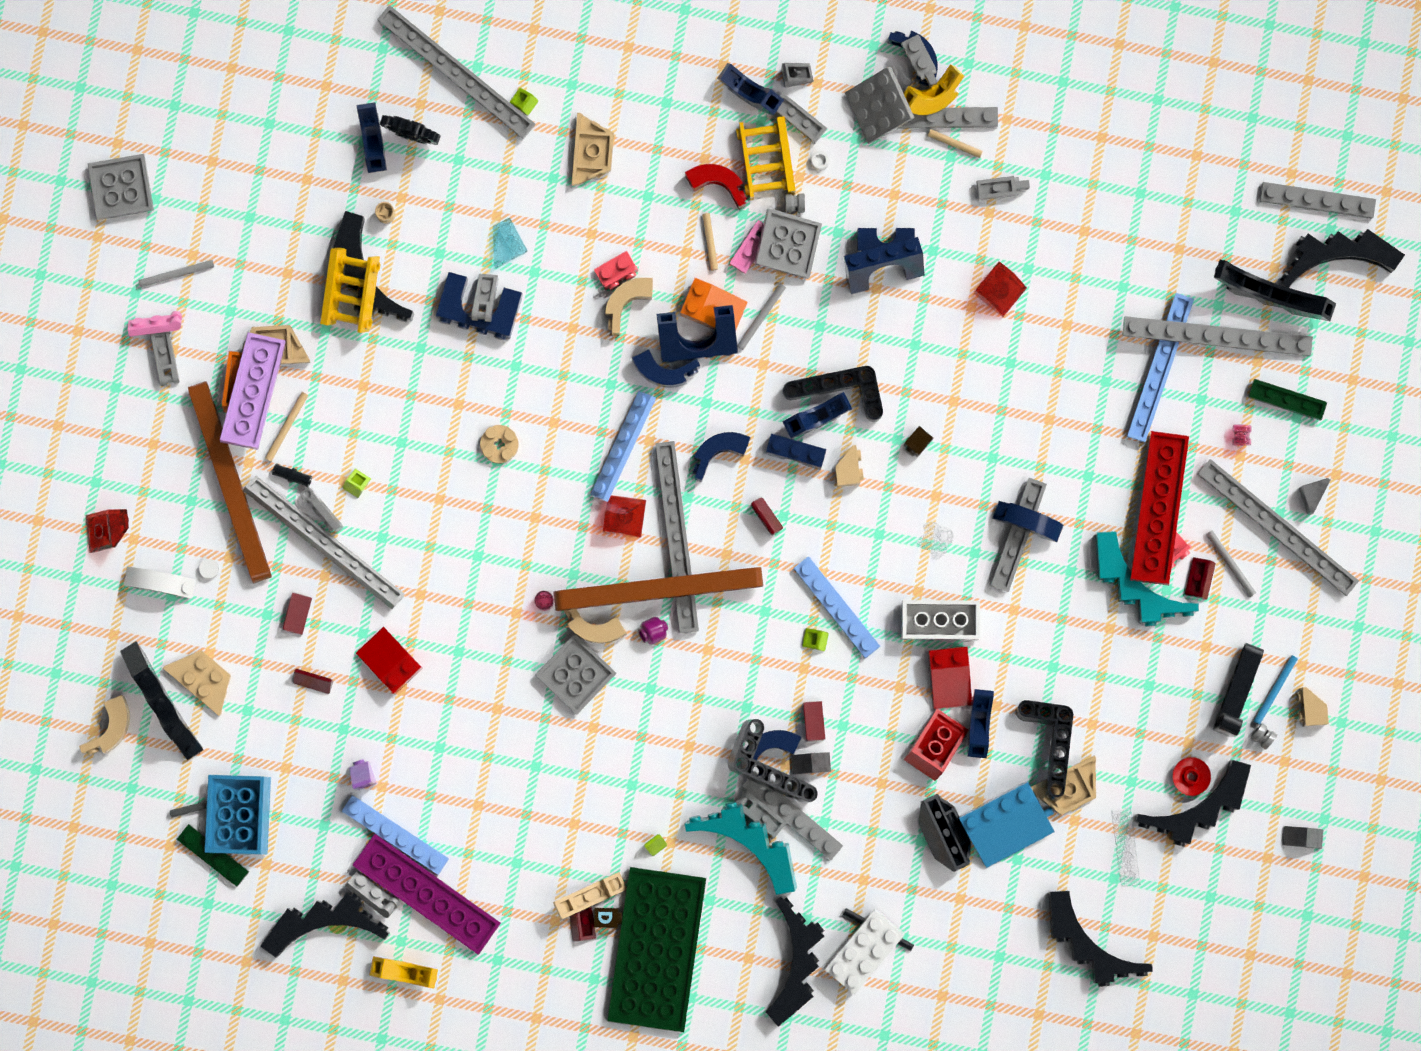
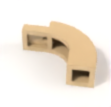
[605,278,653,336]
[564,609,627,644]
[79,695,130,756]

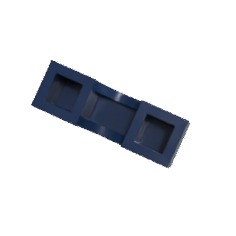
[857,228,915,252]
[766,433,827,470]

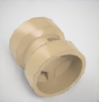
[375,202,396,224]

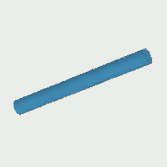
[1253,655,1298,725]

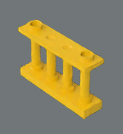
[736,116,796,200]
[320,248,381,333]

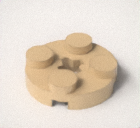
[480,425,519,464]

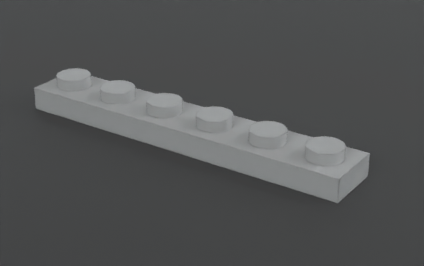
[897,107,998,129]
[1260,182,1376,219]
[990,478,1047,592]
[743,771,843,860]

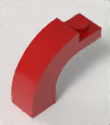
[685,164,747,210]

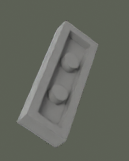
[776,93,827,144]

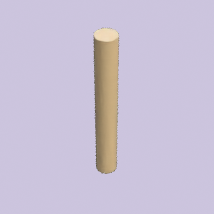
[928,129,983,158]
[702,213,718,271]

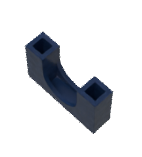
[844,237,925,294]
[436,272,523,340]
[656,305,738,362]

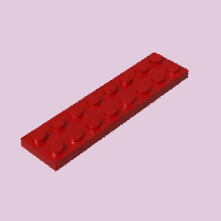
[1131,431,1189,586]

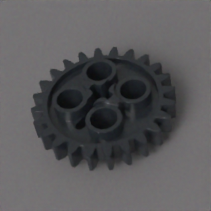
[379,115,441,145]

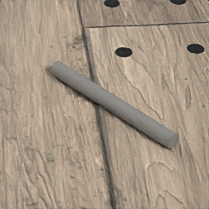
[139,260,214,287]
[737,283,786,350]
[1206,530,1256,597]

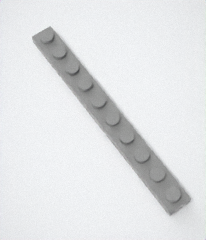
[377,5,536,139]
[1122,316,1313,356]
[655,441,699,634]
[1198,459,1359,596]
[243,476,405,609]

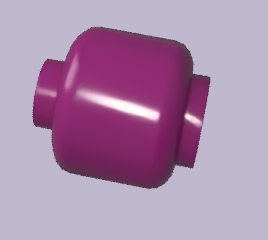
[638,617,668,645]

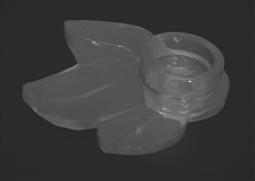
[917,522,954,560]

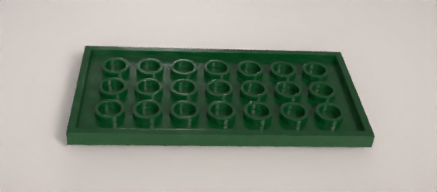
[607,867,707,1033]

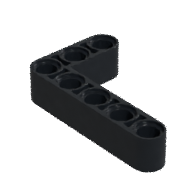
[783,366,883,422]
[1213,643,1264,737]
[1016,700,1074,801]
[728,719,818,803]

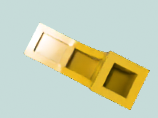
[904,64,965,115]
[369,956,438,989]

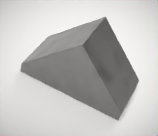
[781,63,814,88]
[1299,478,1331,515]
[791,752,831,774]
[1283,826,1324,849]

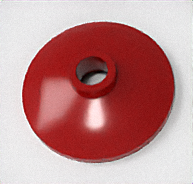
[1172,757,1211,796]

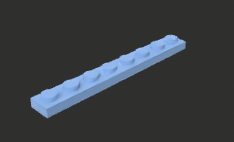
[1127,293,1194,443]

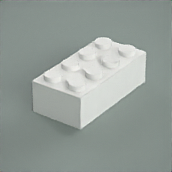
[901,600,980,641]
[825,908,905,995]

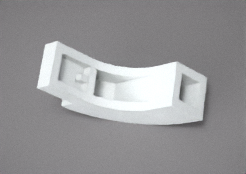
[124,567,196,599]

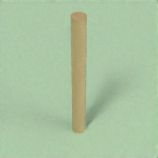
[265,392,309,462]

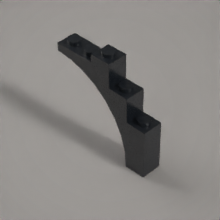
[333,211,414,322]
[1280,229,1405,288]
[1214,259,1336,321]
[120,641,204,760]
[1134,760,1251,847]
[1048,891,1153,987]
[260,892,390,958]
[766,897,825,1027]

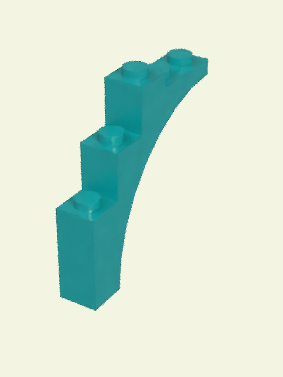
[1095,531,1199,627]
[685,802,797,895]

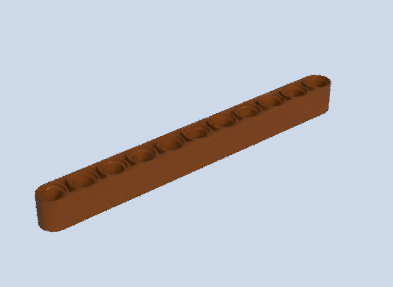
[188,381,272,584]
[553,567,764,611]

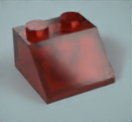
[974,261,1027,317]

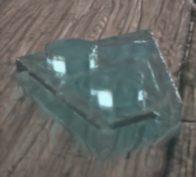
[493,217,528,269]

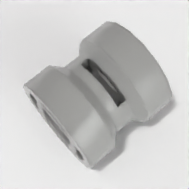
[785,193,805,213]
[1250,723,1278,750]

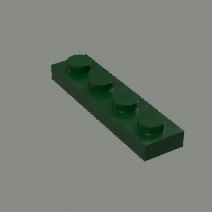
[1248,379,1327,421]
[176,824,250,887]

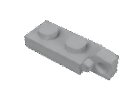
[901,34,937,87]
[976,176,1030,201]
[300,487,344,532]

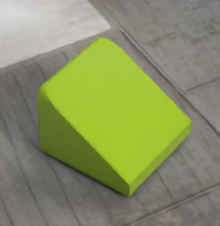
[510,88,538,115]
[343,468,371,498]
[802,628,829,651]
[644,834,667,856]

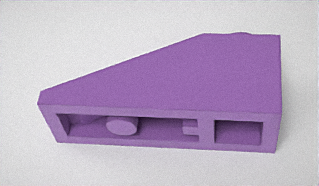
[350,759,377,790]

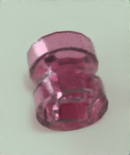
[1232,425,1252,446]
[534,591,554,611]

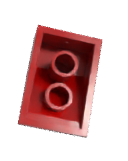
[356,626,423,695]
[928,647,972,709]
[903,709,969,781]

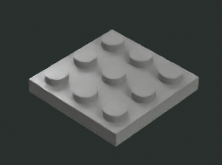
[845,66,915,144]
[87,154,154,220]
[754,208,822,279]
[535,634,617,715]

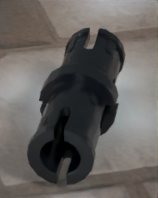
[272,463,312,487]

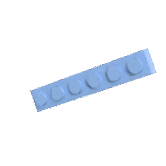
[590,391,656,502]
[794,556,880,658]
[342,795,449,875]

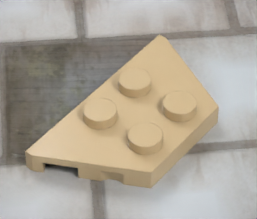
[572,113,614,186]
[242,325,310,365]
[163,650,231,716]
[1031,755,1096,815]

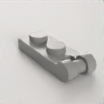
[472,274,499,322]
[150,331,180,386]
[735,789,787,838]
[345,871,400,918]

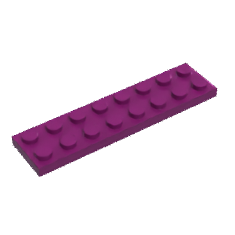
[352,834,501,955]

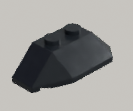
[918,794,971,872]

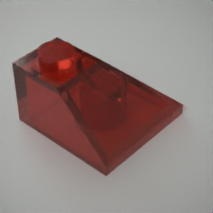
[603,495,646,538]
[85,509,129,553]

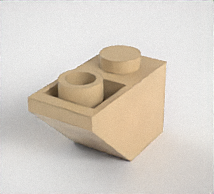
[835,445,864,487]
[1297,687,1329,726]

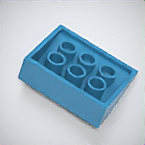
[205,775,271,855]
[959,780,1055,868]

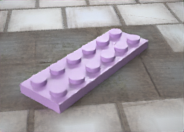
[220,332,286,450]

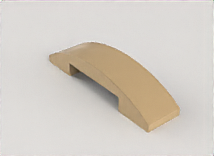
[553,872,627,920]

